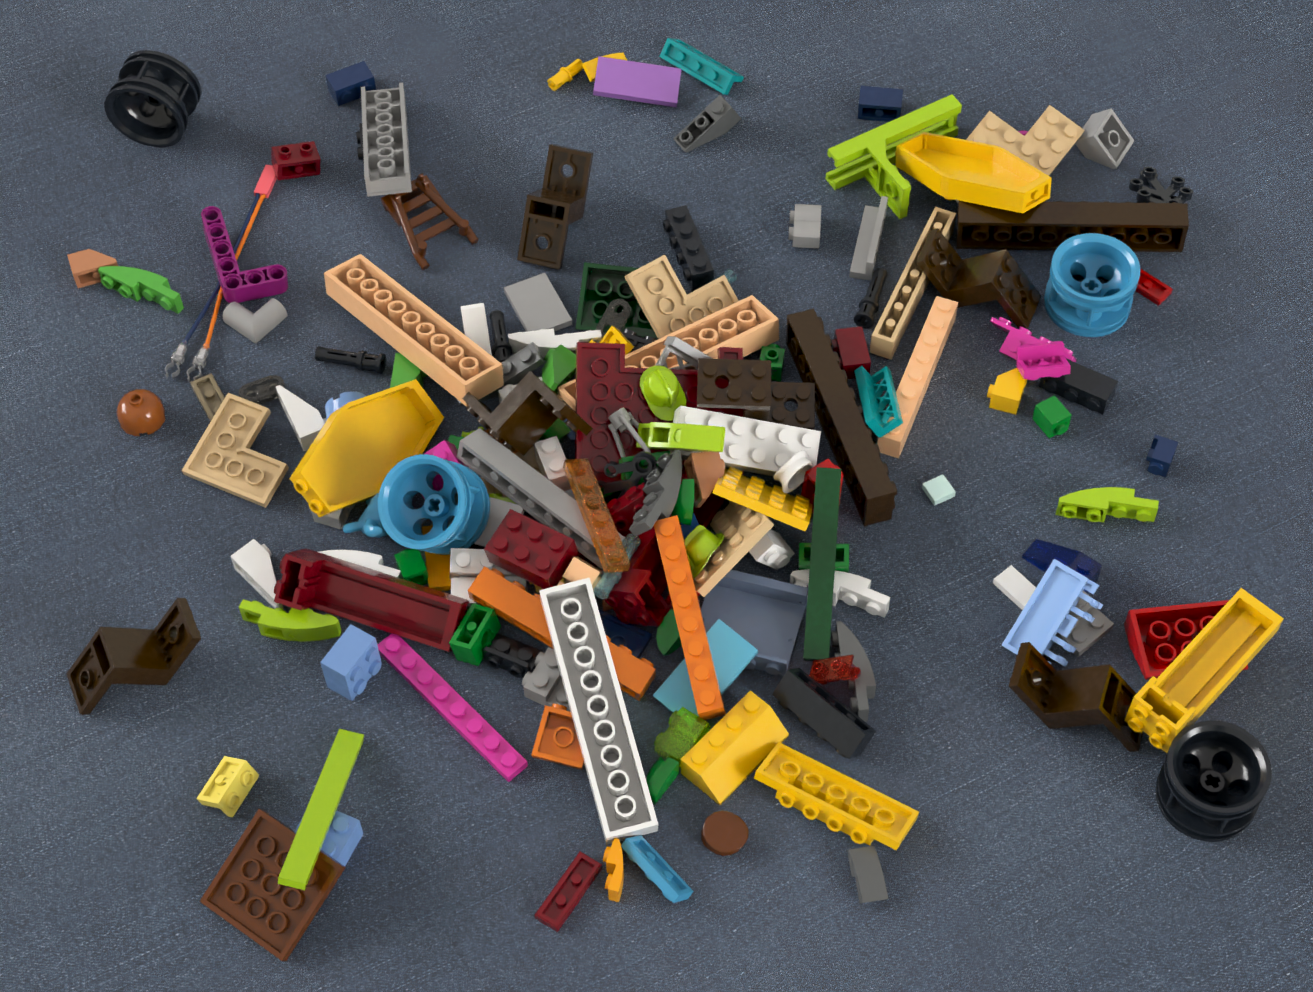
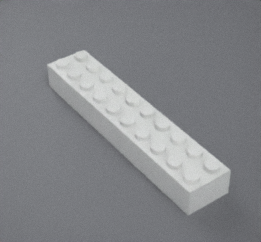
[539,577,658,845]

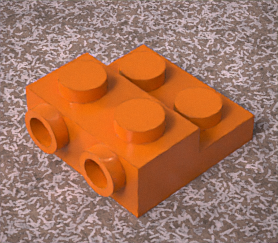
[531,704,584,770]

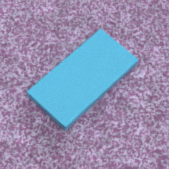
[653,619,758,729]

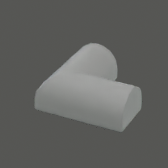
[222,298,288,344]

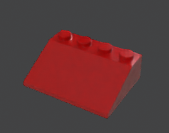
[1124,600,1248,680]

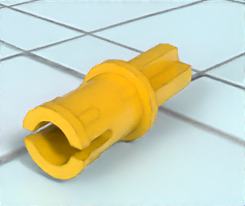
[547,59,583,91]

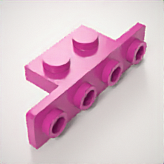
[990,317,1076,362]

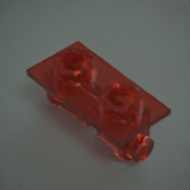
[809,655,861,685]

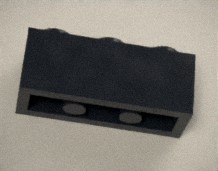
[1039,359,1118,415]

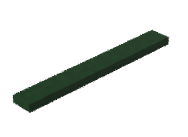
[803,467,841,663]

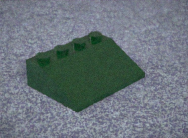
[575,262,658,339]

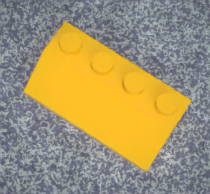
[681,690,789,805]

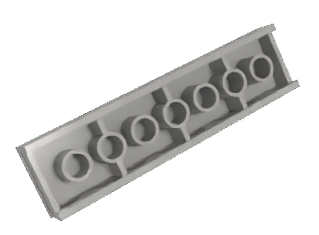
[361,83,412,197]

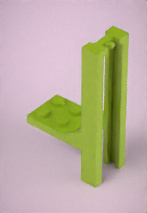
[825,94,962,219]

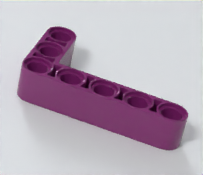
[201,206,288,303]

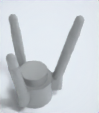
[608,407,651,458]

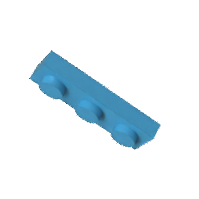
[621,835,694,903]

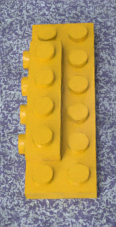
[754,742,919,851]

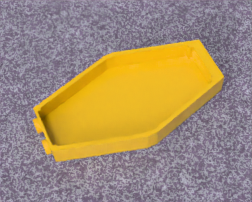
[895,132,1052,213]
[289,379,444,518]

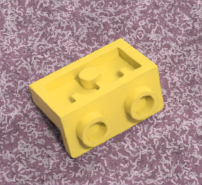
[197,756,259,817]

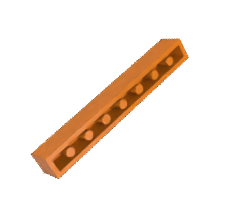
[654,516,726,721]
[468,566,656,701]

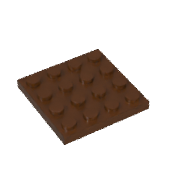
[200,809,346,961]

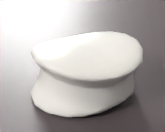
[773,450,813,493]

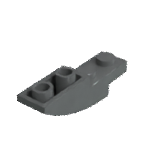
[457,342,545,407]
[629,450,682,536]
[831,621,876,722]

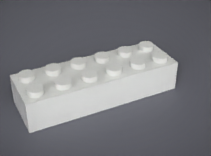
[669,406,821,476]

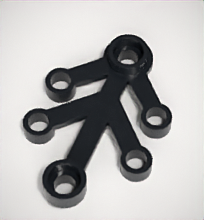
[1129,167,1193,203]
[592,451,657,523]

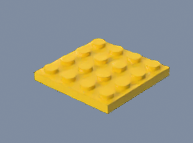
[712,466,813,532]

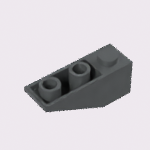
[673,95,742,153]

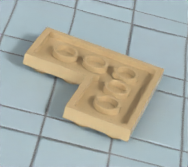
[966,105,1085,176]
[624,255,739,339]
[182,393,289,508]
[694,501,774,597]

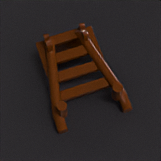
[381,173,479,270]

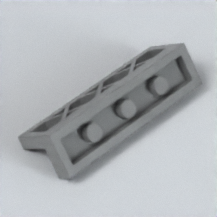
[849,196,888,281]

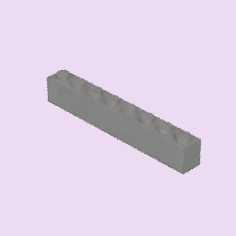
[457,428,625,569]

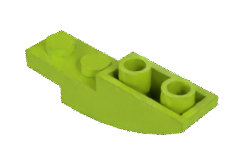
[636,422,726,452]
[1055,487,1159,522]
[239,599,342,642]

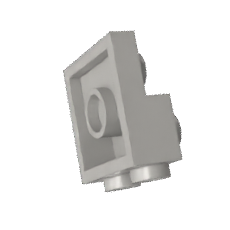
[1056,590,1114,657]
[522,647,571,712]

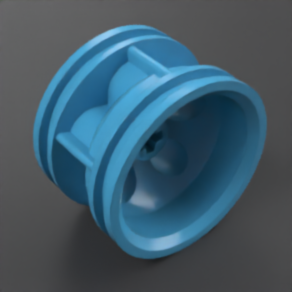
[1044,233,1140,337]
[378,454,490,555]

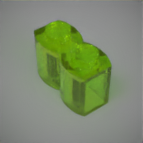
[654,707,711,769]

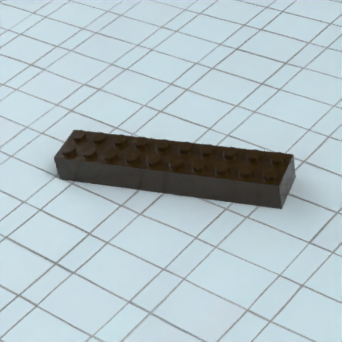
[956,201,1189,252]
[786,308,897,526]

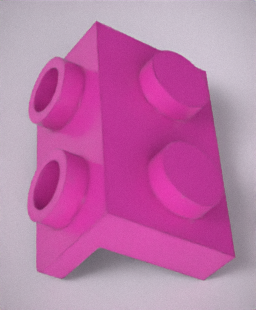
[1017,341,1071,380]

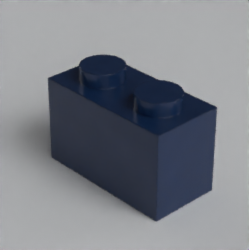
[325,61,376,106]
[857,86,903,122]

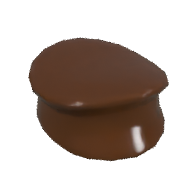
[701,810,749,856]

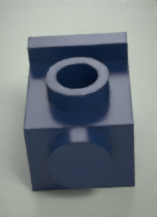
[1146,434,1178,477]

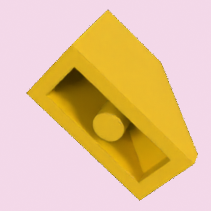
[987,368,1028,415]

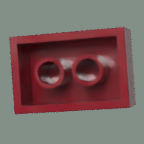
[484,509,579,589]

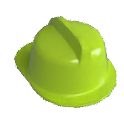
[640,365,686,421]
[684,525,724,579]

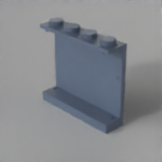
[701,569,808,676]

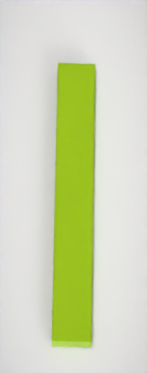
[278,729,364,890]

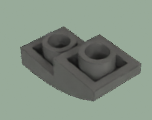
[847,846,888,903]

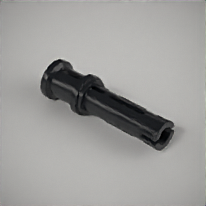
[854,268,888,328]
[489,310,512,363]
[315,346,386,374]

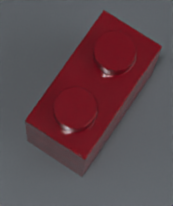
[831,326,871,379]

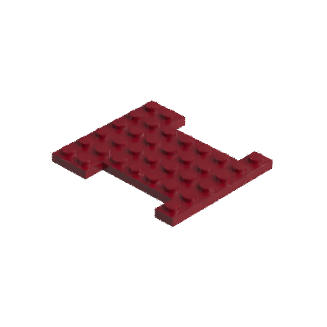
[575,342,744,488]

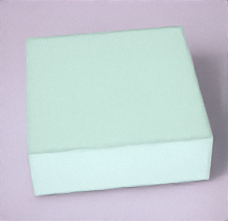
[922,475,956,506]

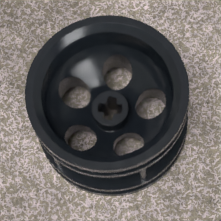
[104,50,202,148]
[1155,720,1272,842]

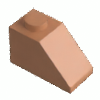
[67,249,118,288]
[684,452,725,508]

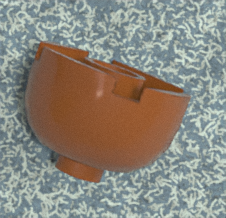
[117,389,165,436]

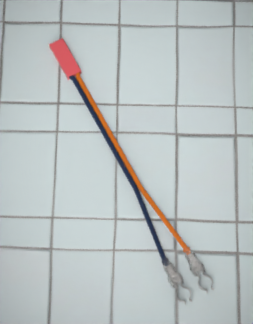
[165,165,277,382]

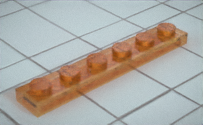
[563,458,630,573]

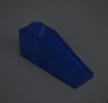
[1022,539,1102,593]

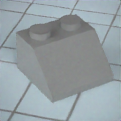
[1075,108,1134,169]

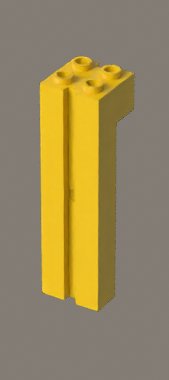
[1124,588,1284,753]

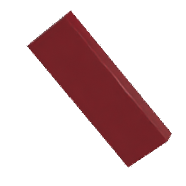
[535,851,603,932]

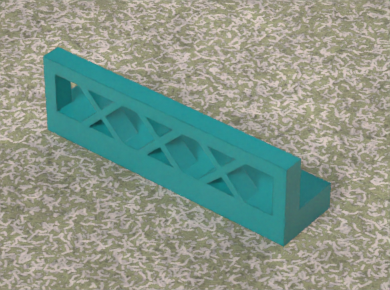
[659,38,744,95]
[854,366,903,438]

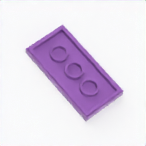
[593,56,681,107]

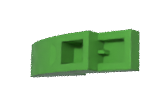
[98,266,184,314]

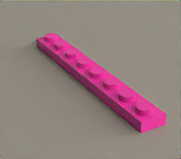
[377,633,528,782]

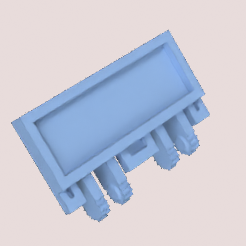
[1002,559,1103,667]

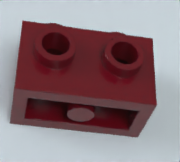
[271,141,321,180]
[604,483,647,538]

